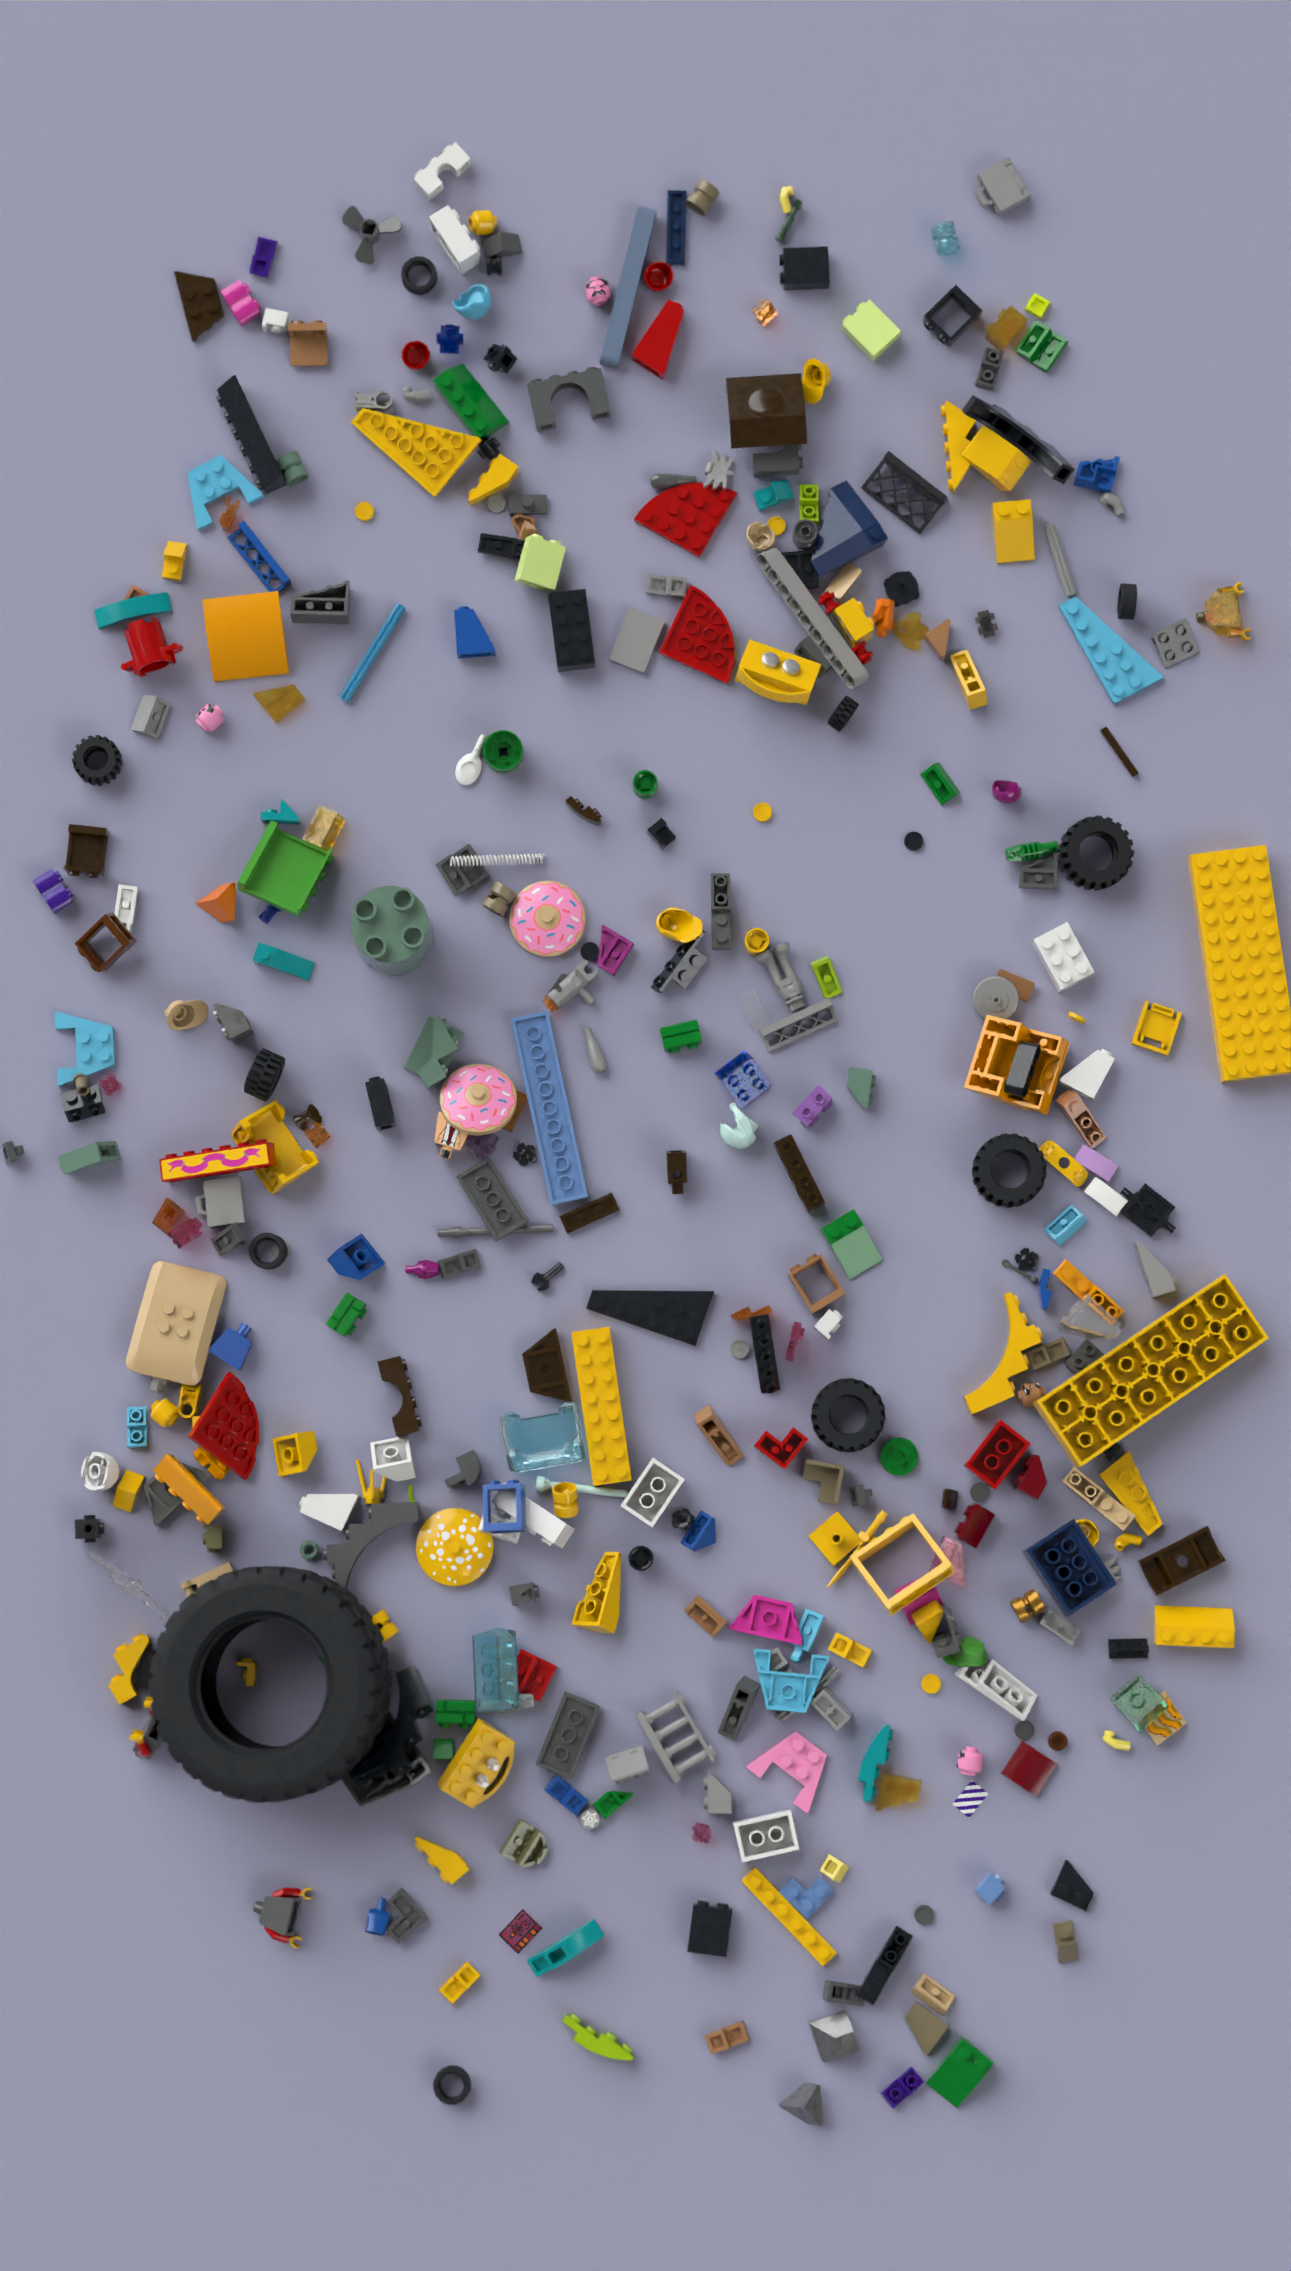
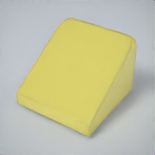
[819,1854,849,1883]

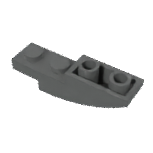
[711,873,731,950]

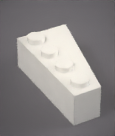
[491,1483,575,1548]

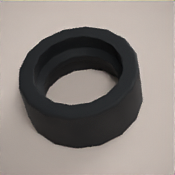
[401,256,437,295]
[1117,583,1137,620]
[249,1233,287,1270]
[433,2065,471,2105]

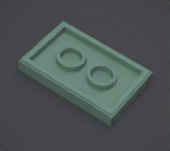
[404,1016,464,1085]

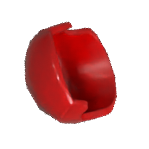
[644,262,673,291]
[401,340,430,370]

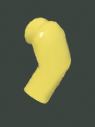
[780,186,794,213]
[1103,1730,1131,1751]

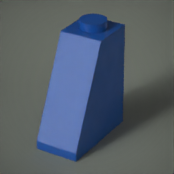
[454,606,496,659]

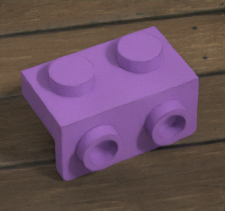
[793,1086,833,1128]

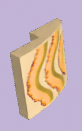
[1134,1690,1187,1746]

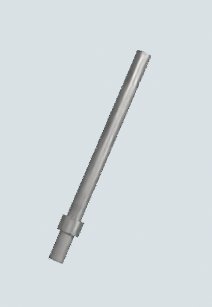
[437,1224,553,1238]

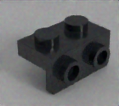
[61,1084,106,1122]

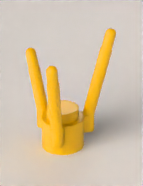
[356,1459,387,1504]

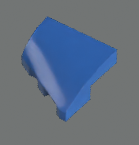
[1073,456,1120,493]

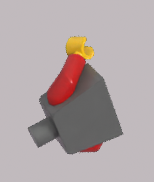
[129,1697,163,1759]
[253,1887,312,1948]

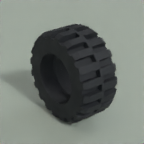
[1058,815,1134,891]
[972,1133,1047,1208]
[811,1378,886,1453]

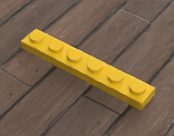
[741,1867,837,1966]

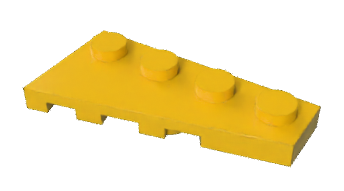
[1099,1451,1163,1536]

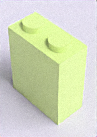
[842,299,901,362]
[514,534,566,593]

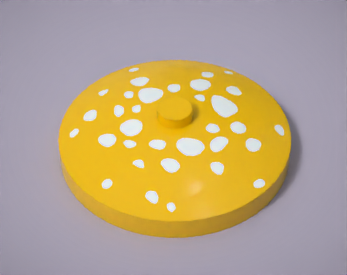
[416,1508,494,1586]

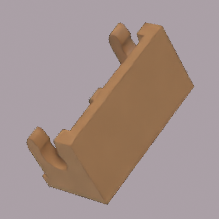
[684,1595,727,1637]

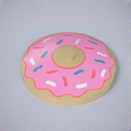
[509,881,586,957]
[440,1064,517,1136]

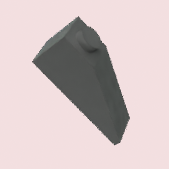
[717,1676,761,1741]

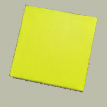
[1024,293,1050,320]

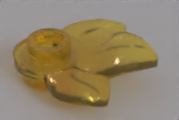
[893,612,931,650]

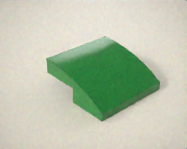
[1014,320,1068,373]

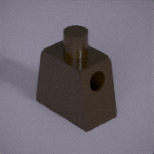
[666,1150,687,1194]

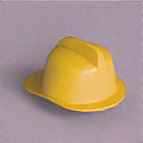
[802,358,831,404]

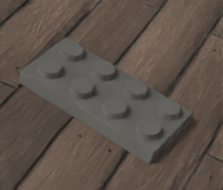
[456,1157,529,1242]
[535,1691,601,1779]

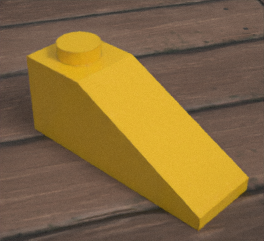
[949,650,987,710]

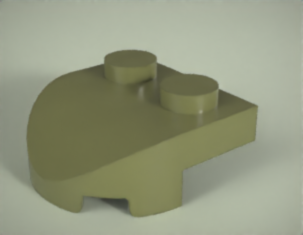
[499,1819,548,1867]

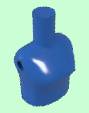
[365,1897,390,1936]

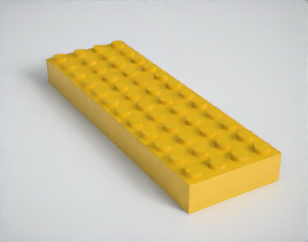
[1187,845,1291,1083]
[1033,1274,1269,1468]

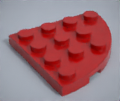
[634,483,737,558]
[659,585,734,685]
[187,1372,260,1480]

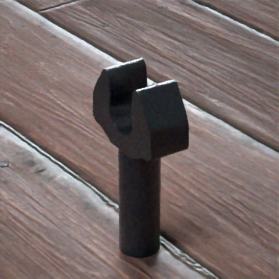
[531,1262,565,1291]

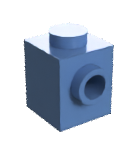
[974,1873,1005,1905]

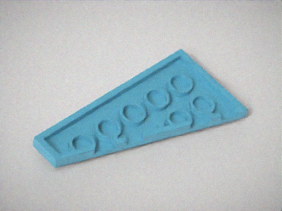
[1059,597,1164,705]

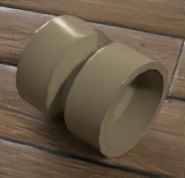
[685,179,720,216]
[482,881,516,917]

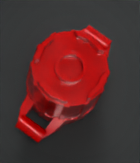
[121,617,183,677]

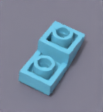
[127,1407,148,1448]

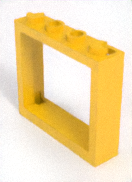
[850,1514,955,1616]

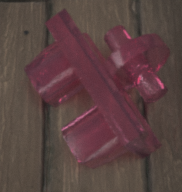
[167,1217,203,1249]

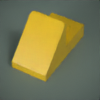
[162,541,187,581]

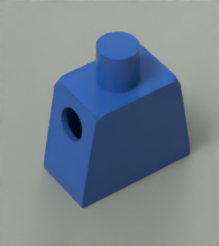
[208,1322,253,1371]

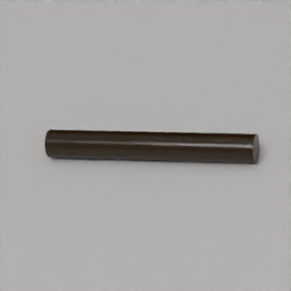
[1100,726,1139,777]

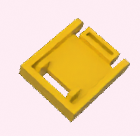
[1131,1000,1182,1056]

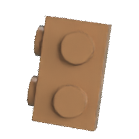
[288,320,328,367]

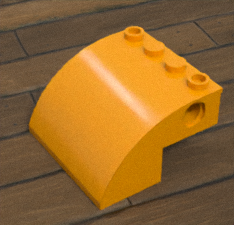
[964,1015,1070,1115]

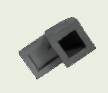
[444,1450,480,1489]

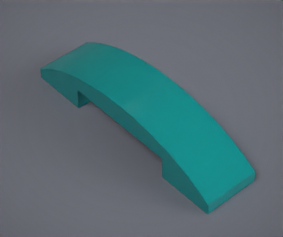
[94,592,172,629]

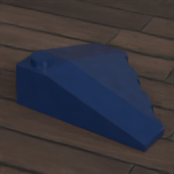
[810,480,888,578]

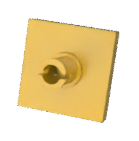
[808,1511,862,1566]

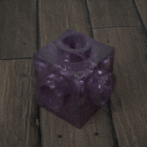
[466,1133,500,1157]

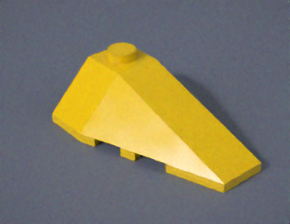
[571,1552,621,1634]

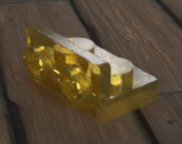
[302,806,345,851]

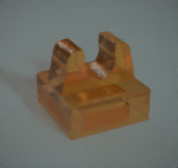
[751,299,777,326]
[305,1122,331,1149]

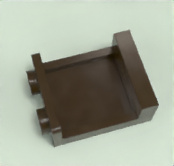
[63,824,109,878]

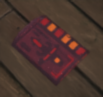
[498,1909,542,1954]

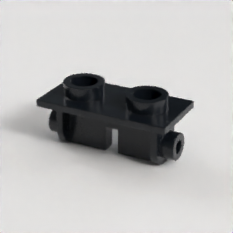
[1108,1638,1149,1659]

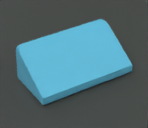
[1043,1204,1087,1246]

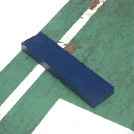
[666,190,686,265]

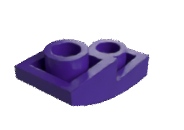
[880,2067,924,2109]

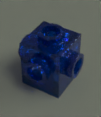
[436,324,463,354]

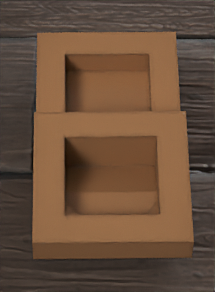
[705,2020,750,2054]

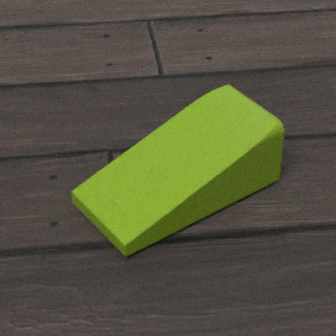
[810,956,843,999]

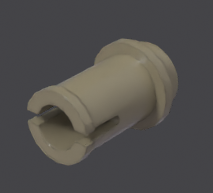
[73,1073,89,1096]

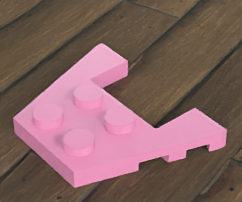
[746,1731,827,1813]

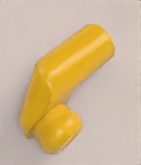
[1114,1533,1142,1551]

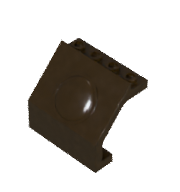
[726,373,807,449]

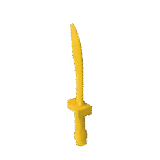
[827,1510,888,1588]

